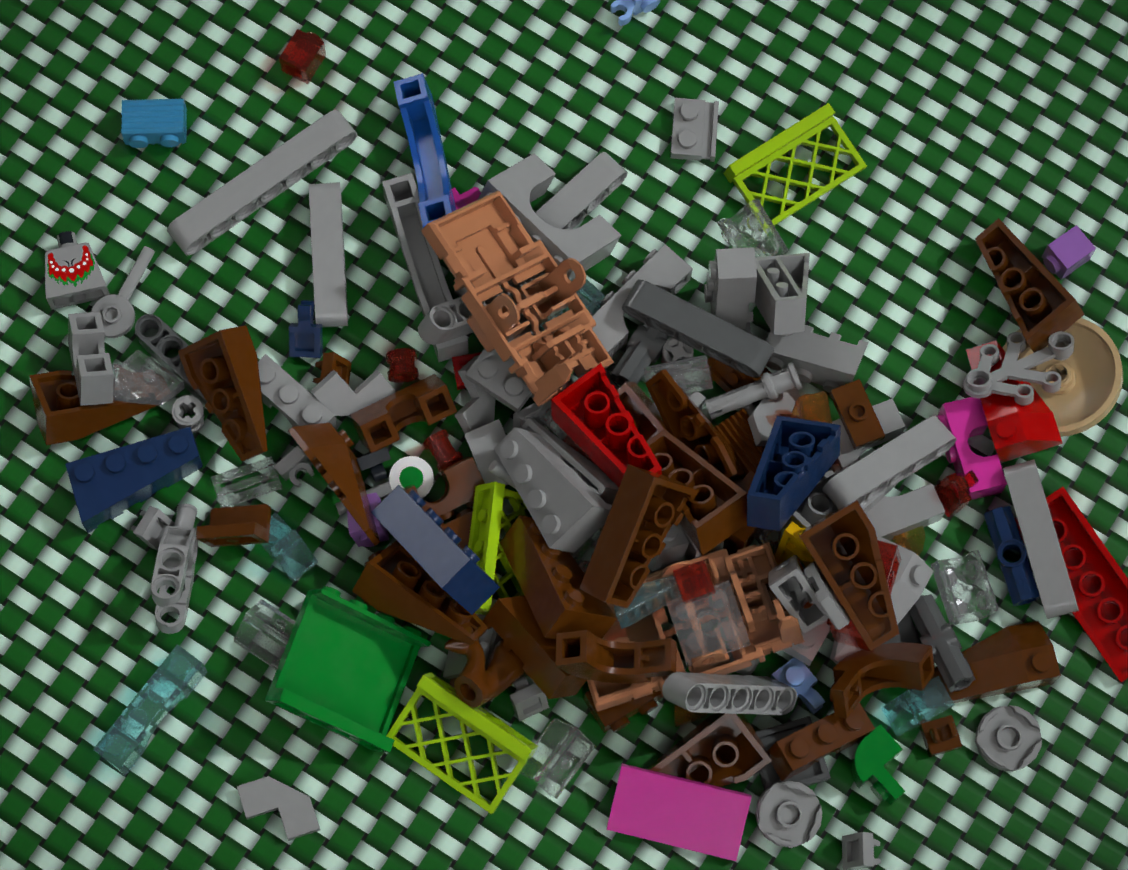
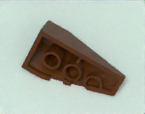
[178,325,268,462]
[645,369,745,482]

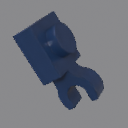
[289,300,323,358]

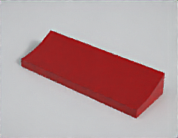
[1015,486,1128,683]

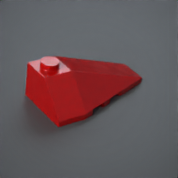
[966,340,1063,463]

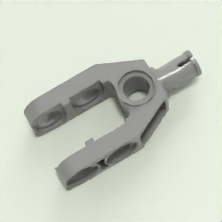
[151,504,198,634]

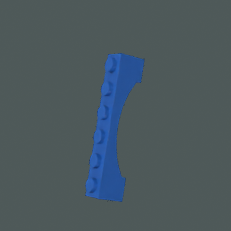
[394,73,456,228]

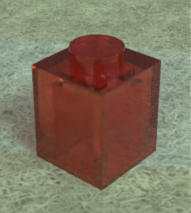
[279,29,326,84]

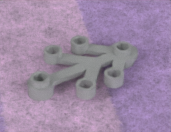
[963,331,1074,405]

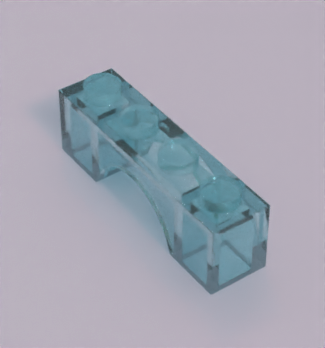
[93,644,207,776]

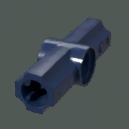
[983,506,1040,607]

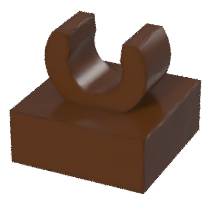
[313,352,352,386]
[919,715,962,757]

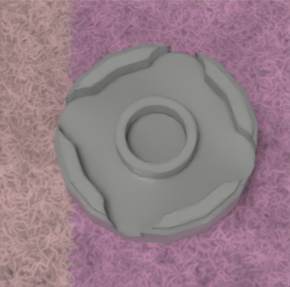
[975,705,1042,772]
[755,780,823,848]

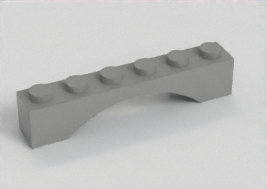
[382,173,469,362]

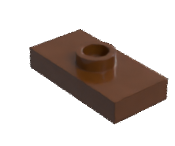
[829,379,885,450]

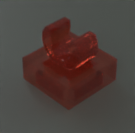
[673,560,716,604]

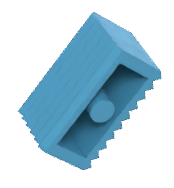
[121,99,187,148]

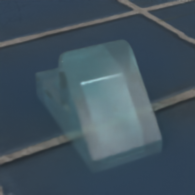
[260,512,318,582]
[881,676,955,737]

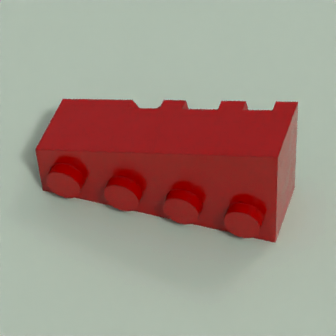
[551,363,662,487]

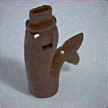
[444,638,525,708]

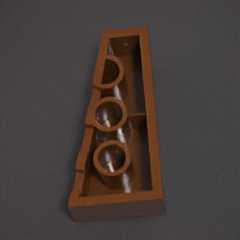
[975,218,1085,353]
[647,429,747,556]
[579,464,699,608]
[500,515,617,639]

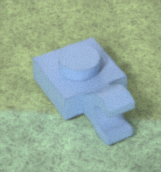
[610,0,661,26]
[771,658,825,715]

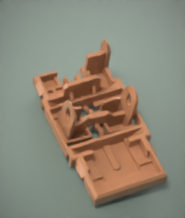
[421,190,614,407]
[587,542,805,712]

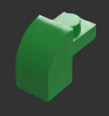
[851,724,905,805]

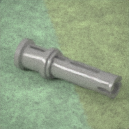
[705,362,803,419]

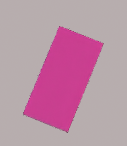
[606,763,752,861]

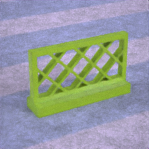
[723,103,867,231]
[468,481,528,616]
[386,672,539,814]

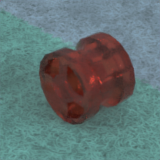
[386,348,419,383]

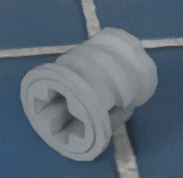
[171,395,205,433]

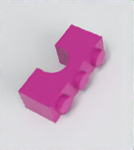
[936,397,1007,501]

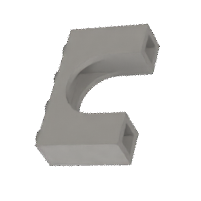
[478,153,621,281]
[830,398,945,541]

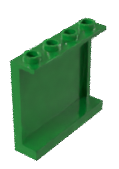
[265,586,431,752]

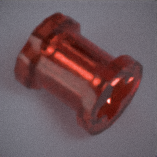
[422,429,463,472]

